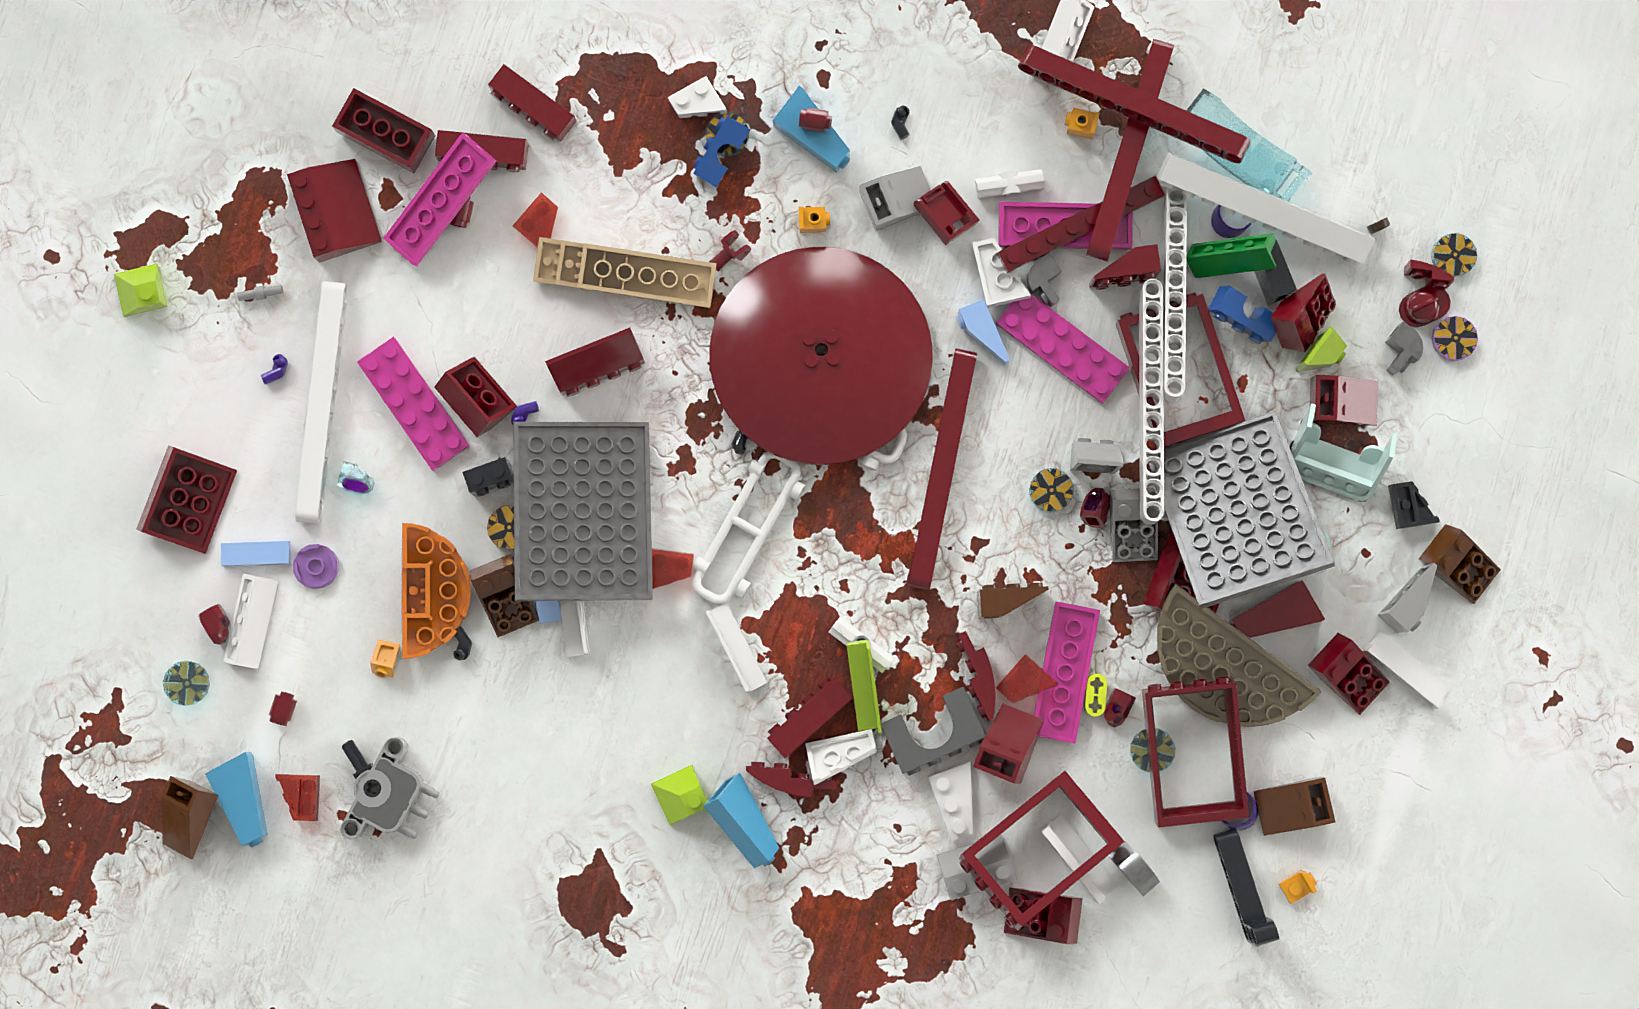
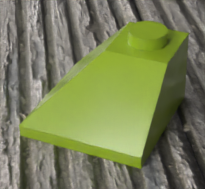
[114,264,168,317]
[1295,327,1347,372]
[651,765,708,825]

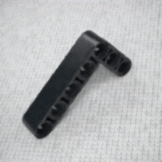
[1213,828,1280,947]

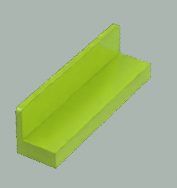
[846,640,882,734]

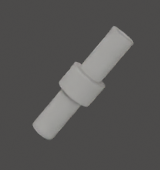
[237,285,284,301]

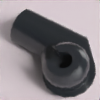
[891,105,910,140]
[731,431,748,454]
[453,626,472,661]

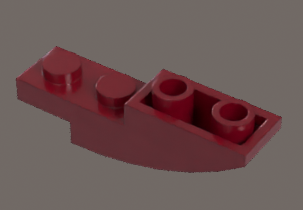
[955,631,996,721]
[746,762,836,798]

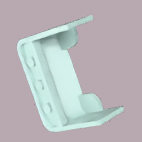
[1291,404,1397,501]

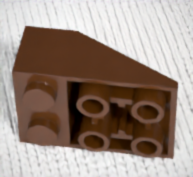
[1419,524,1501,604]
[470,554,539,637]
[977,582,1049,619]
[162,776,218,860]
[1253,777,1336,836]

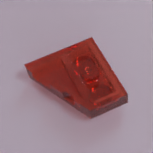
[512,192,558,248]
[652,548,694,589]
[996,654,1059,703]
[275,774,320,821]

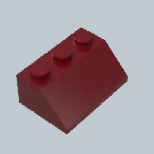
[434,357,517,437]

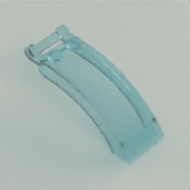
[1186,88,1312,202]

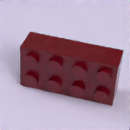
[332,88,436,173]

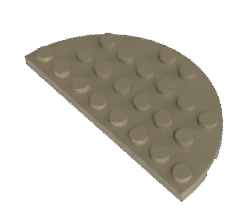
[1157,584,1321,727]

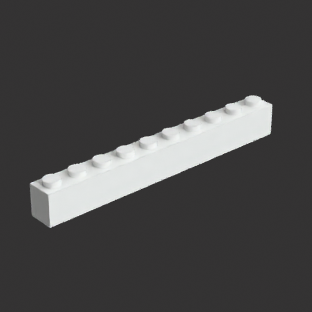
[1157,152,1375,265]

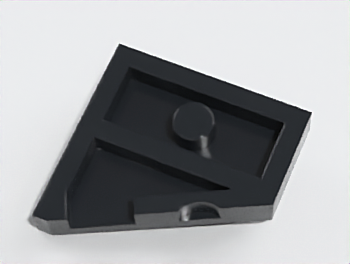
[1388,481,1440,529]

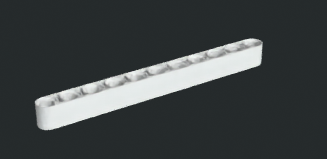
[1163,186,1187,404]
[1139,279,1164,525]
[295,281,348,524]

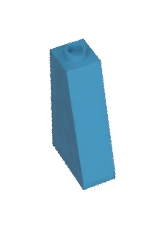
[772,86,850,173]
[205,752,268,848]
[704,773,779,868]

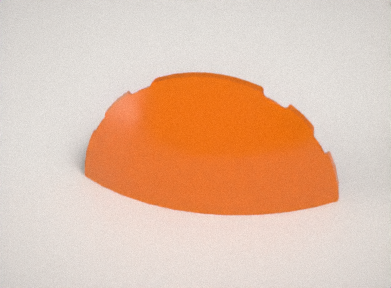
[401,523,471,659]

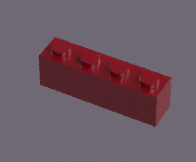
[488,64,577,142]
[435,130,529,172]
[767,677,853,758]

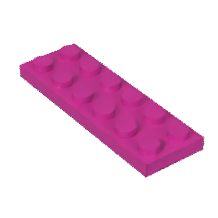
[383,133,496,266]
[998,201,1133,250]
[996,293,1130,404]
[357,336,470,472]
[1034,601,1100,744]

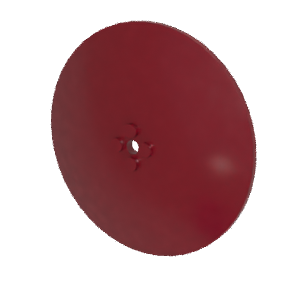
[709,247,933,465]

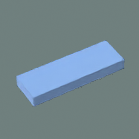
[221,541,290,566]

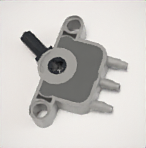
[340,737,440,840]

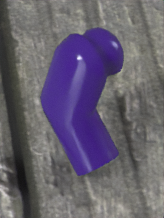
[261,354,288,385]
[511,401,539,425]

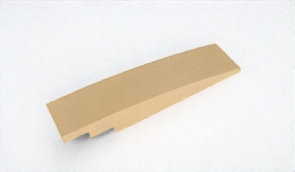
[533,237,717,308]

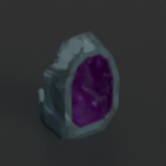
[337,462,375,494]

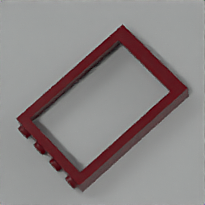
[1115,292,1246,449]
[1142,676,1249,828]
[958,771,1125,931]

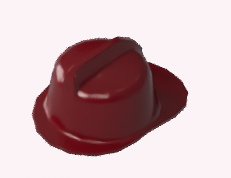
[1399,286,1451,327]

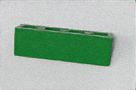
[1186,233,1276,278]

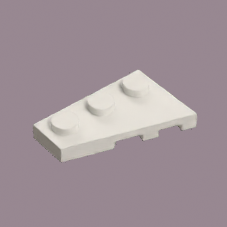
[972,238,1031,308]
[805,729,877,785]
[928,761,973,841]

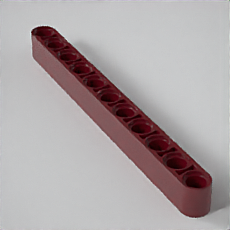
[1086,38,1174,262]
[1018,45,1251,164]
[907,348,977,591]

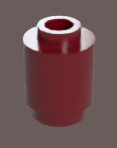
[799,108,832,133]
[450,197,474,228]
[269,691,297,726]

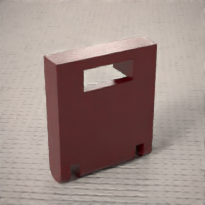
[913,181,980,245]

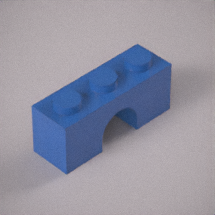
[692,116,751,187]
[1208,286,1276,344]

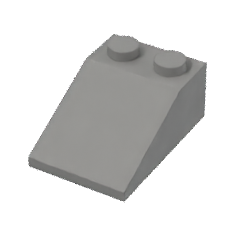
[1070,438,1123,474]
[1378,563,1437,633]

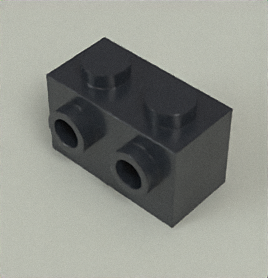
[462,457,514,497]

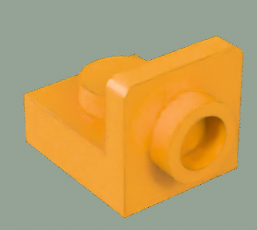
[370,639,401,678]
[1278,870,1317,904]

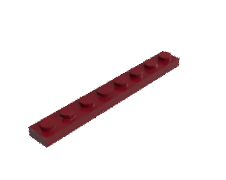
[997,175,1165,273]

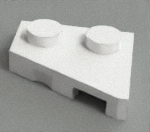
[668,76,727,118]

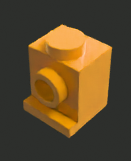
[1064,107,1100,139]
[798,207,830,233]

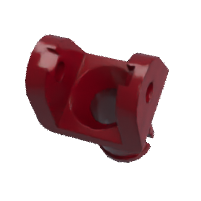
[709,230,751,272]

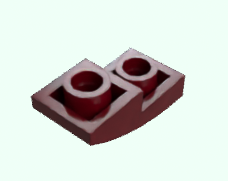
[1404,259,1454,290]

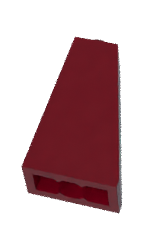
[1228,580,1325,638]

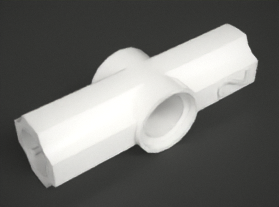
[975,169,1044,199]
[829,617,894,673]

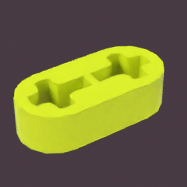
[1084,674,1107,717]

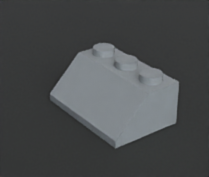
[936,835,1017,900]

